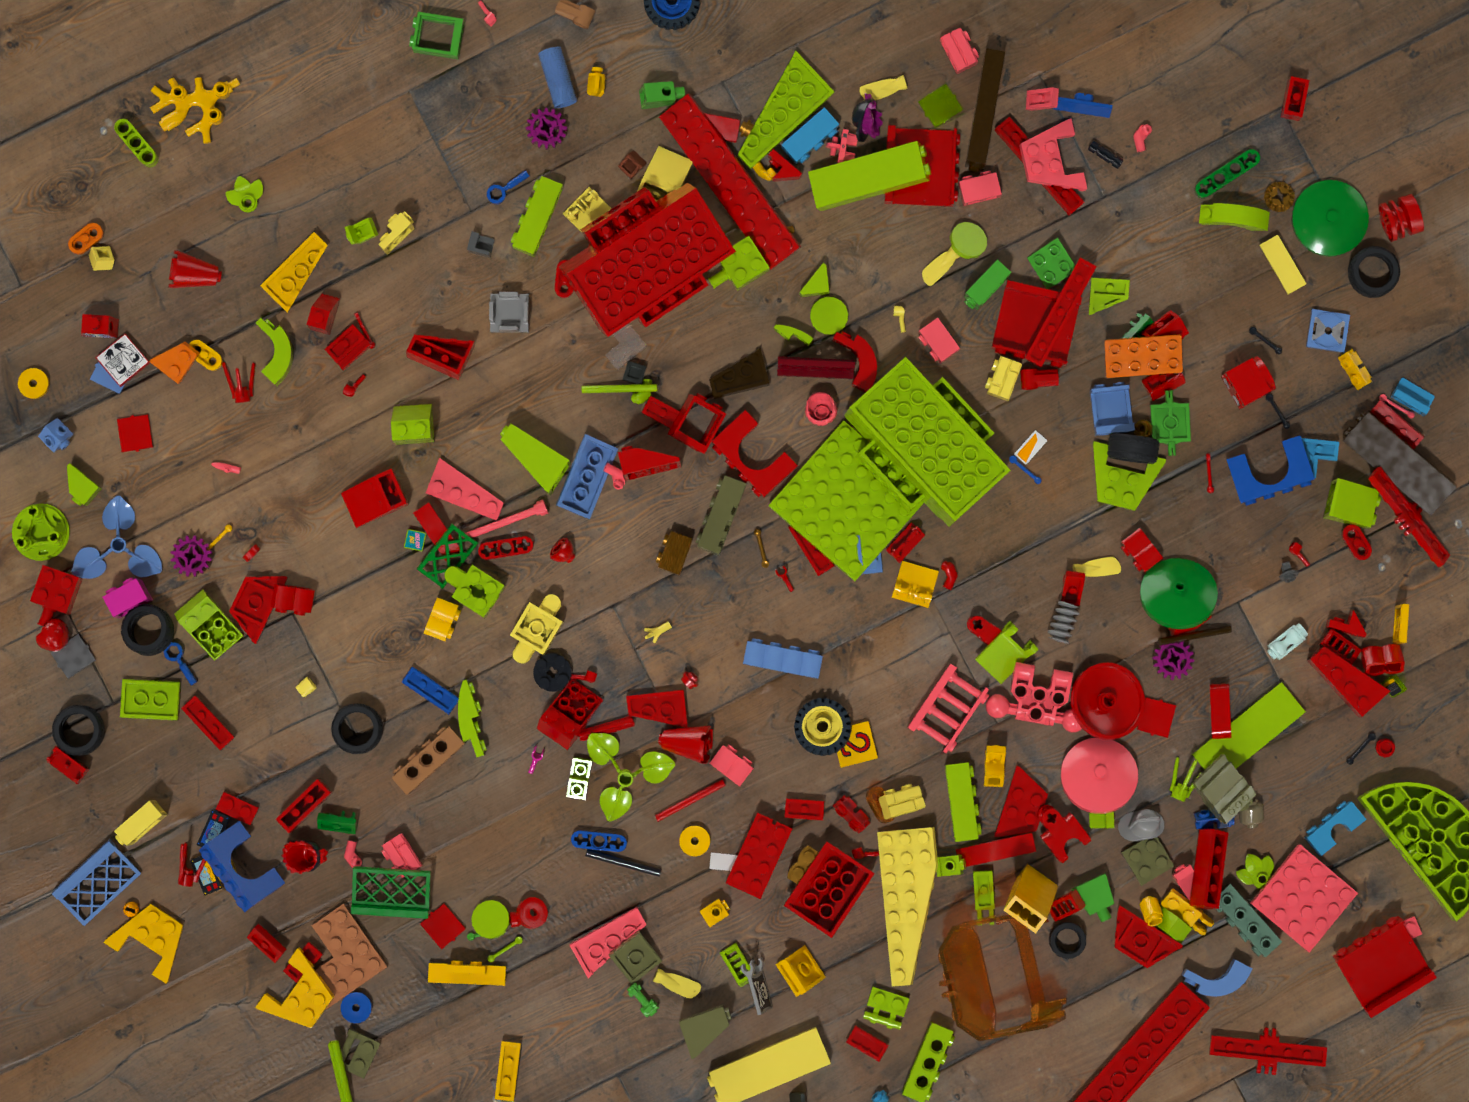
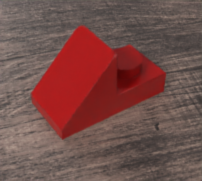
[768,149,802,182]
[1061,571,1085,606]
[1326,610,1366,638]

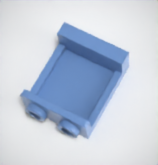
[1090,382,1135,436]

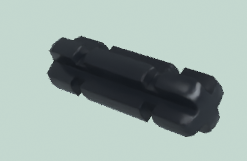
[1088,141,1123,169]

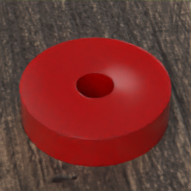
[516,897,548,929]

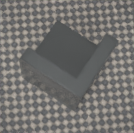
[467,231,495,258]

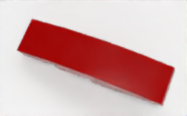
[955,833,1036,867]

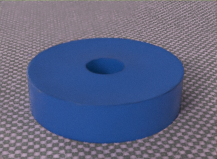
[341,992,372,1023]

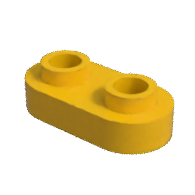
[189,340,223,371]

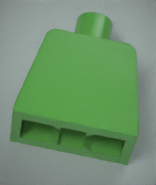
[639,81,685,109]
[1071,873,1114,922]

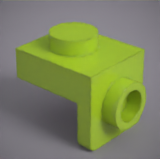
[345,218,378,245]

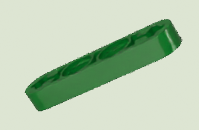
[1195,149,1260,199]

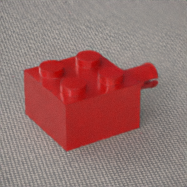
[30,565,83,626]

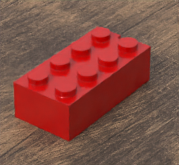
[725,812,792,899]

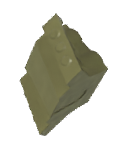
[1192,754,1256,824]

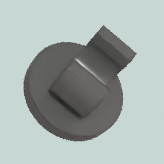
[1279,562,1298,583]

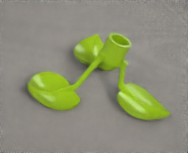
[587,733,675,822]

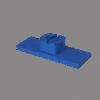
[1053,93,1113,118]

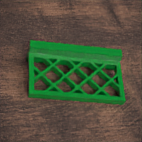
[351,866,431,919]

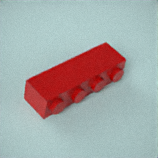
[1189,829,1229,909]

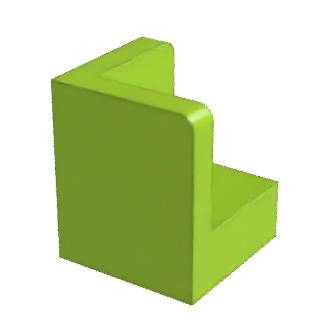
[1089,812,1114,829]

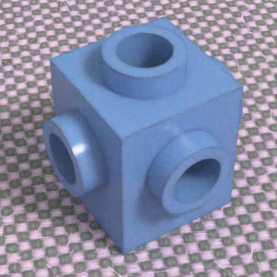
[38,418,73,453]

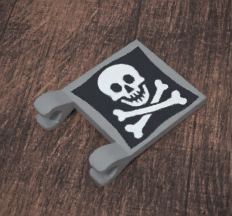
[741,957,773,1015]

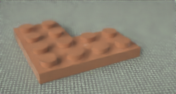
[312,904,388,1010]

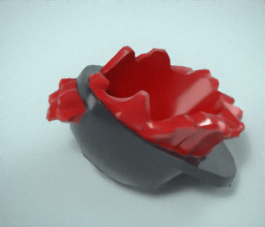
[281,840,328,874]

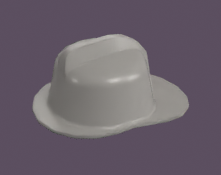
[1118,809,1164,841]

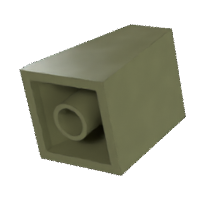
[679,1005,732,1059]

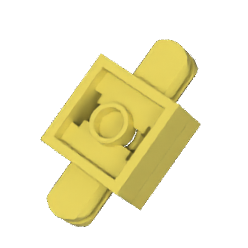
[510,594,564,664]

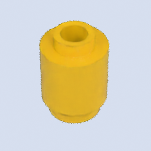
[1139,896,1163,926]

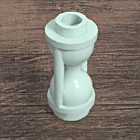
[1267,623,1308,660]

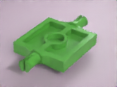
[1150,390,1191,456]

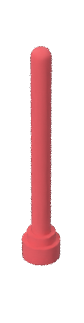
[461,499,549,538]

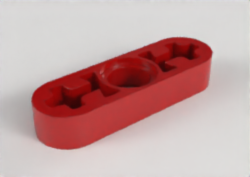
[478,536,534,560]

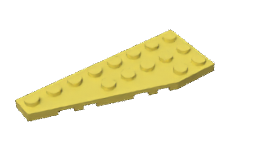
[877,827,938,986]

